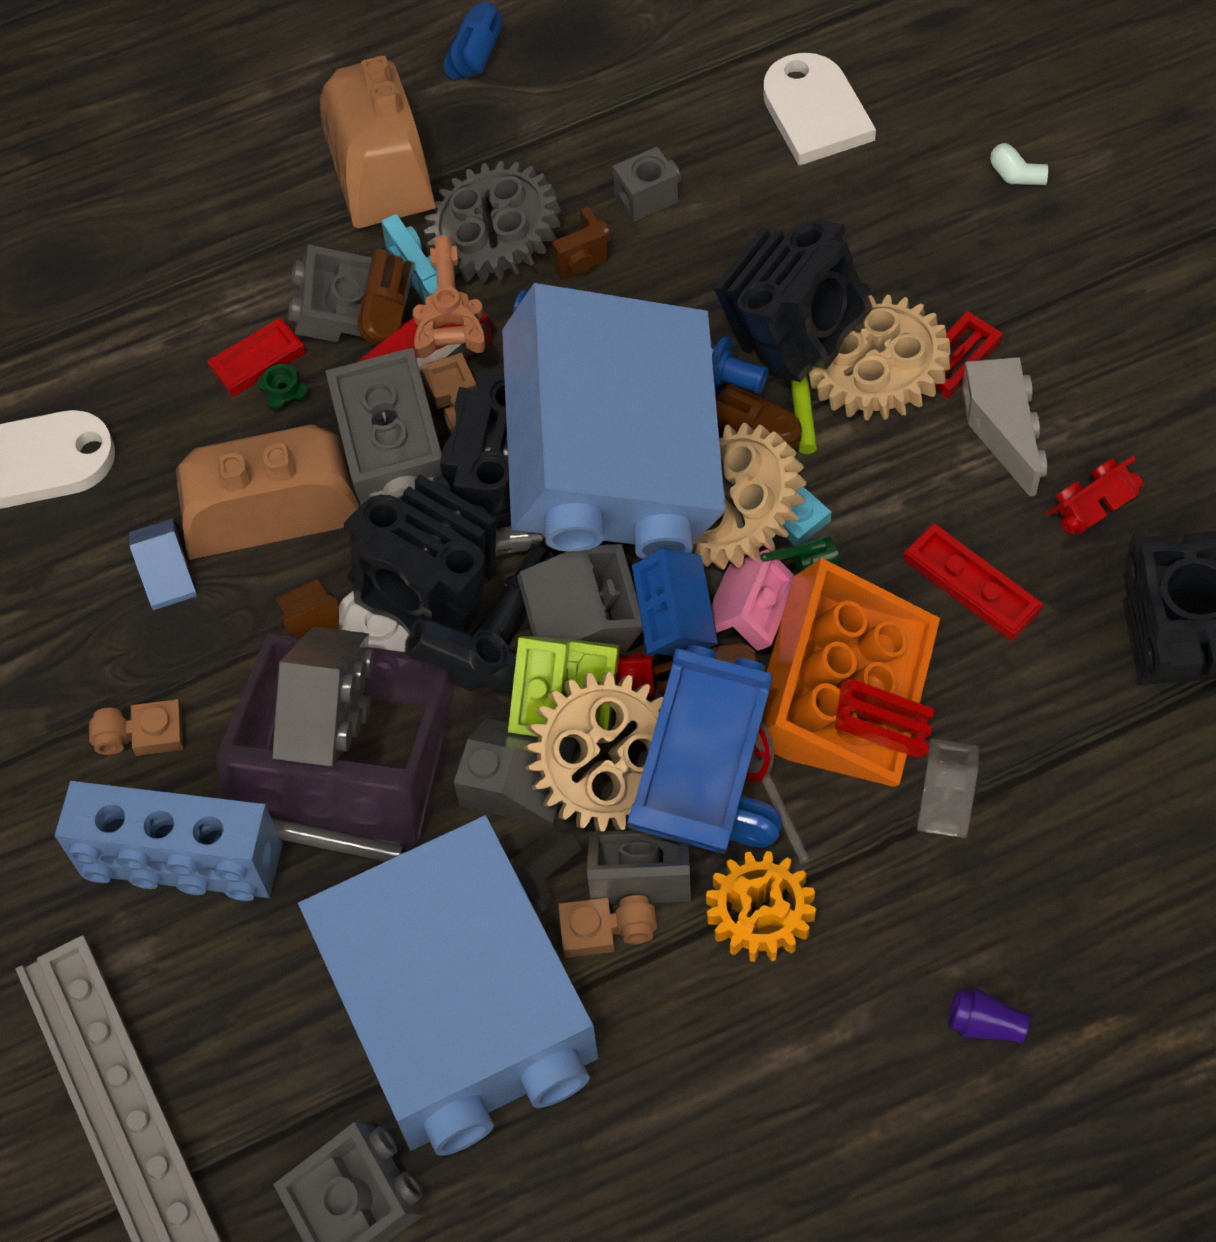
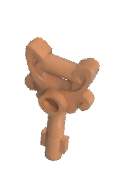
[413,235,486,359]

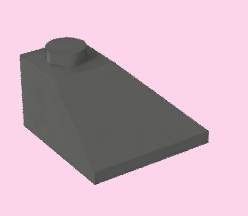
[454,718,578,827]

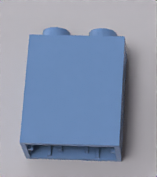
[502,283,725,559]
[298,815,599,1156]

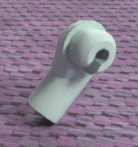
[990,143,1048,185]

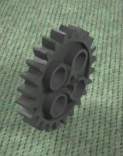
[424,161,561,283]

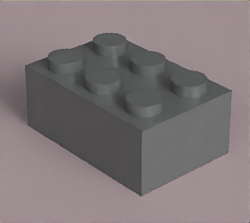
[272,626,375,767]

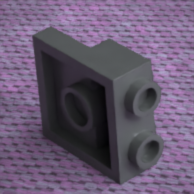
[288,245,372,342]
[273,1122,424,1242]

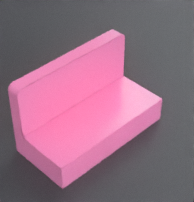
[711,549,794,651]

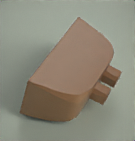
[320,56,436,228]
[176,425,360,560]

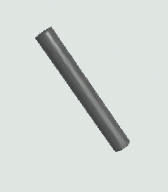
[272,818,404,862]

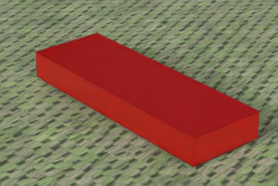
[903,523,1044,642]

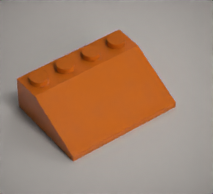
[755,558,940,787]

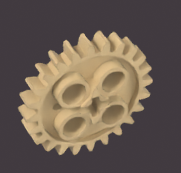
[808,295,951,420]
[691,423,806,569]
[524,671,664,832]

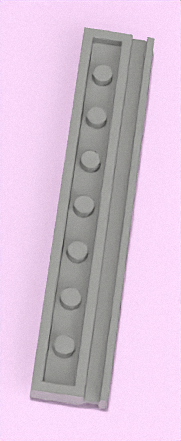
[15,935,222,1242]

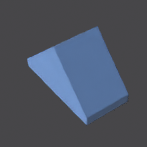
[129,518,197,610]

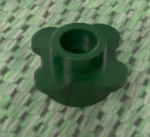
[257,364,308,410]

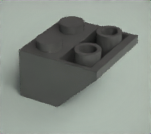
[517,544,643,654]

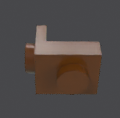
[552,206,611,280]

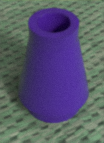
[948,987,1030,1044]

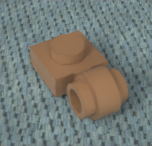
[420,352,477,434]
[89,699,184,756]
[558,895,657,958]

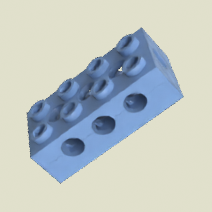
[55,781,283,901]

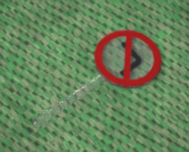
[746,720,809,863]

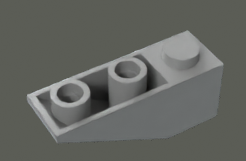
[962,357,1047,496]

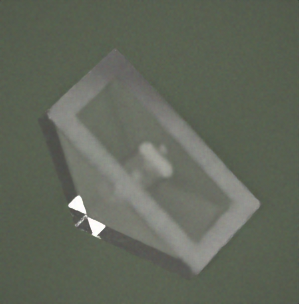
[917,738,979,838]

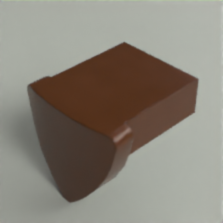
[275,579,339,640]

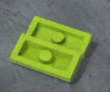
[508,636,620,738]

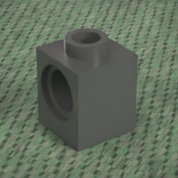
[613,147,681,222]

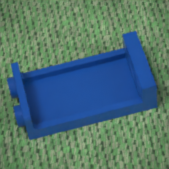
[627,645,773,855]

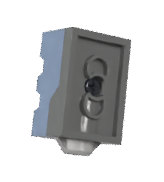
[325,348,450,505]

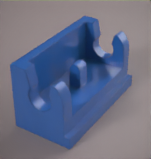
[632,548,718,656]

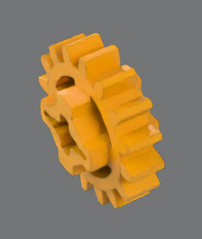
[706,851,816,962]

